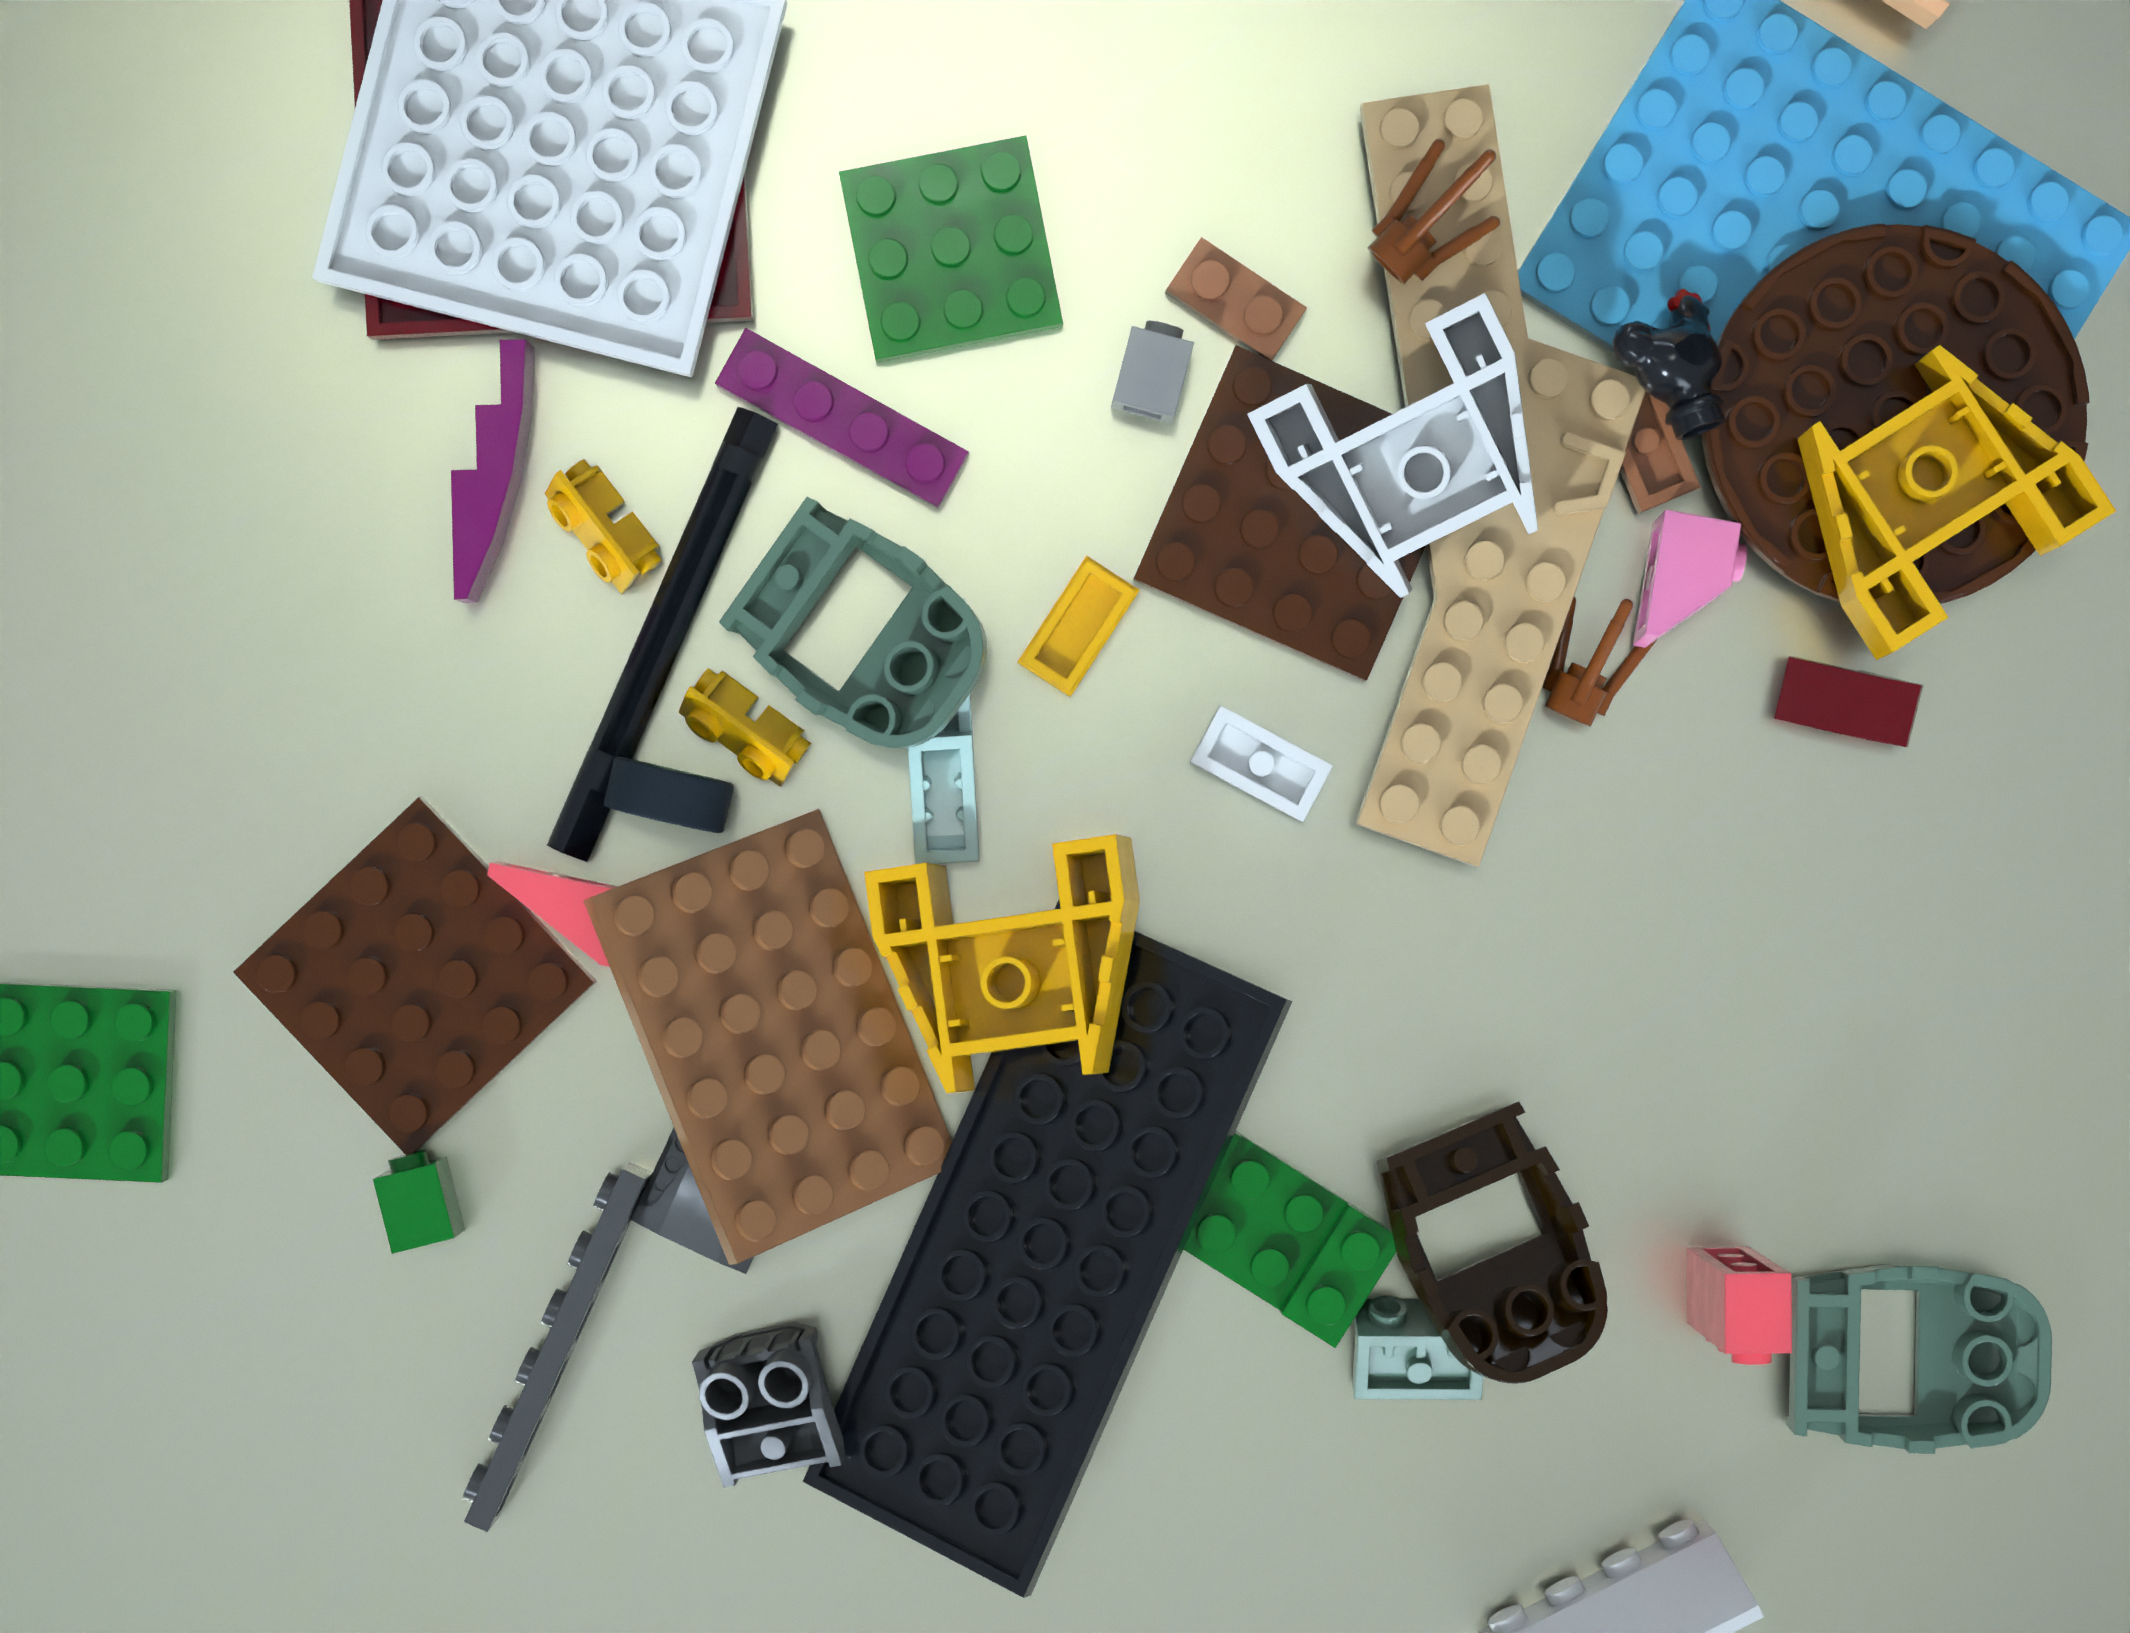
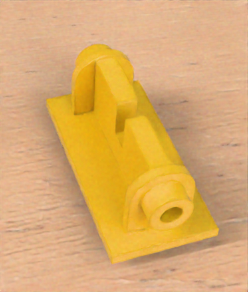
[544,459,663,595]
[678,668,812,787]

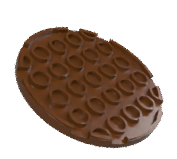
[1702,224,2090,604]

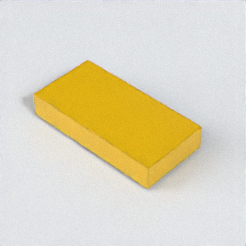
[1017,555,1140,697]

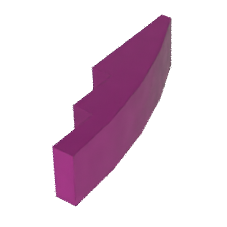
[451,339,535,603]

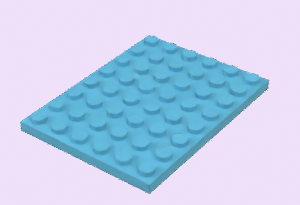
[1518,0,2130,354]

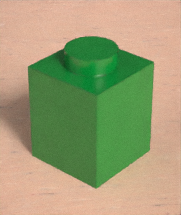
[373,1150,465,1254]

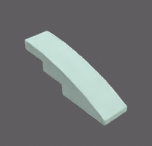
[901,598,979,864]

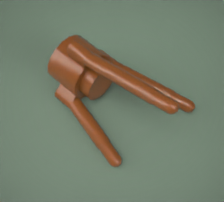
[1367,139,1500,284]
[1542,597,1658,727]

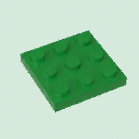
[839,135,1063,363]
[0,982,176,1183]

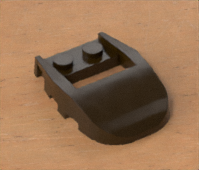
[1377,1102,1608,1384]

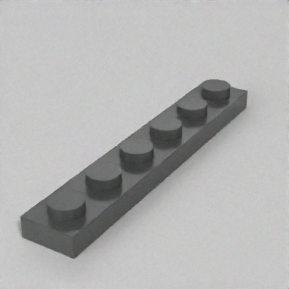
[462,1162,653,1532]

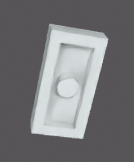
[1190,705,1333,822]

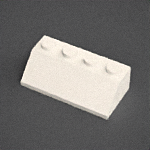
[1478,1519,1764,1633]

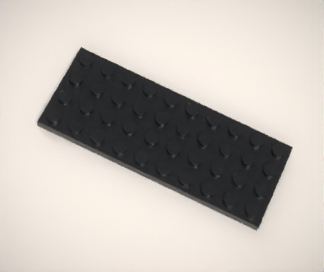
[802,900,1293,1598]

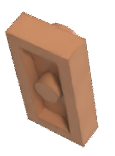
[1165,237,1307,361]
[1620,392,1701,514]

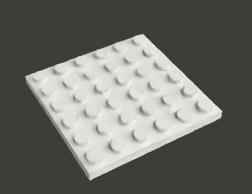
[312,0,788,377]

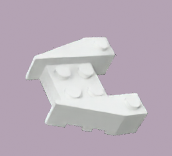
[1247,293,1538,598]

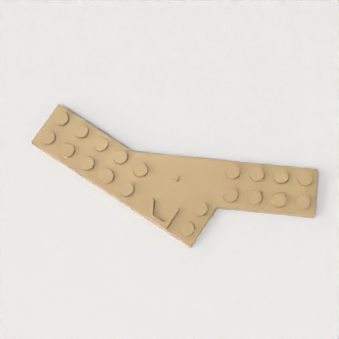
[1355,84,1646,867]

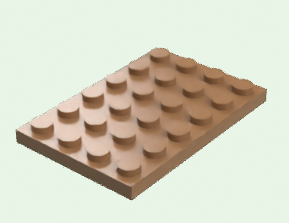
[584,809,952,1265]

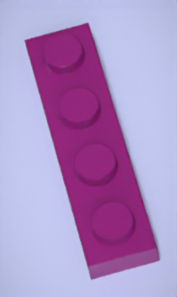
[715,327,969,509]

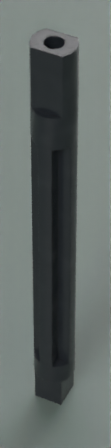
[547,407,778,862]

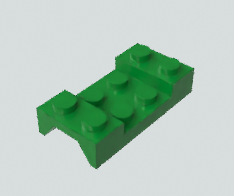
[1183,1131,1396,1348]

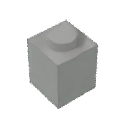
[1111,320,1194,424]

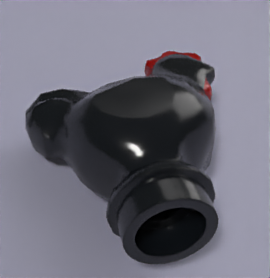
[1613,289,1726,440]

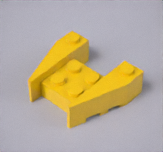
[1797,345,2116,660]
[864,834,1140,1094]

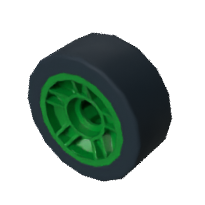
[604,757,734,833]

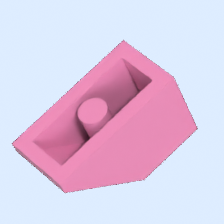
[1633,509,1747,648]

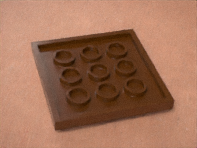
[1133,345,1426,682]
[233,797,597,1155]

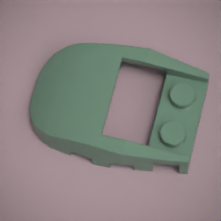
[719,497,987,748]
[1786,1264,2052,1454]

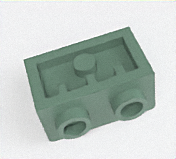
[1352,1296,1483,1400]

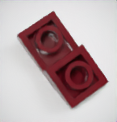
[1774,656,1923,747]

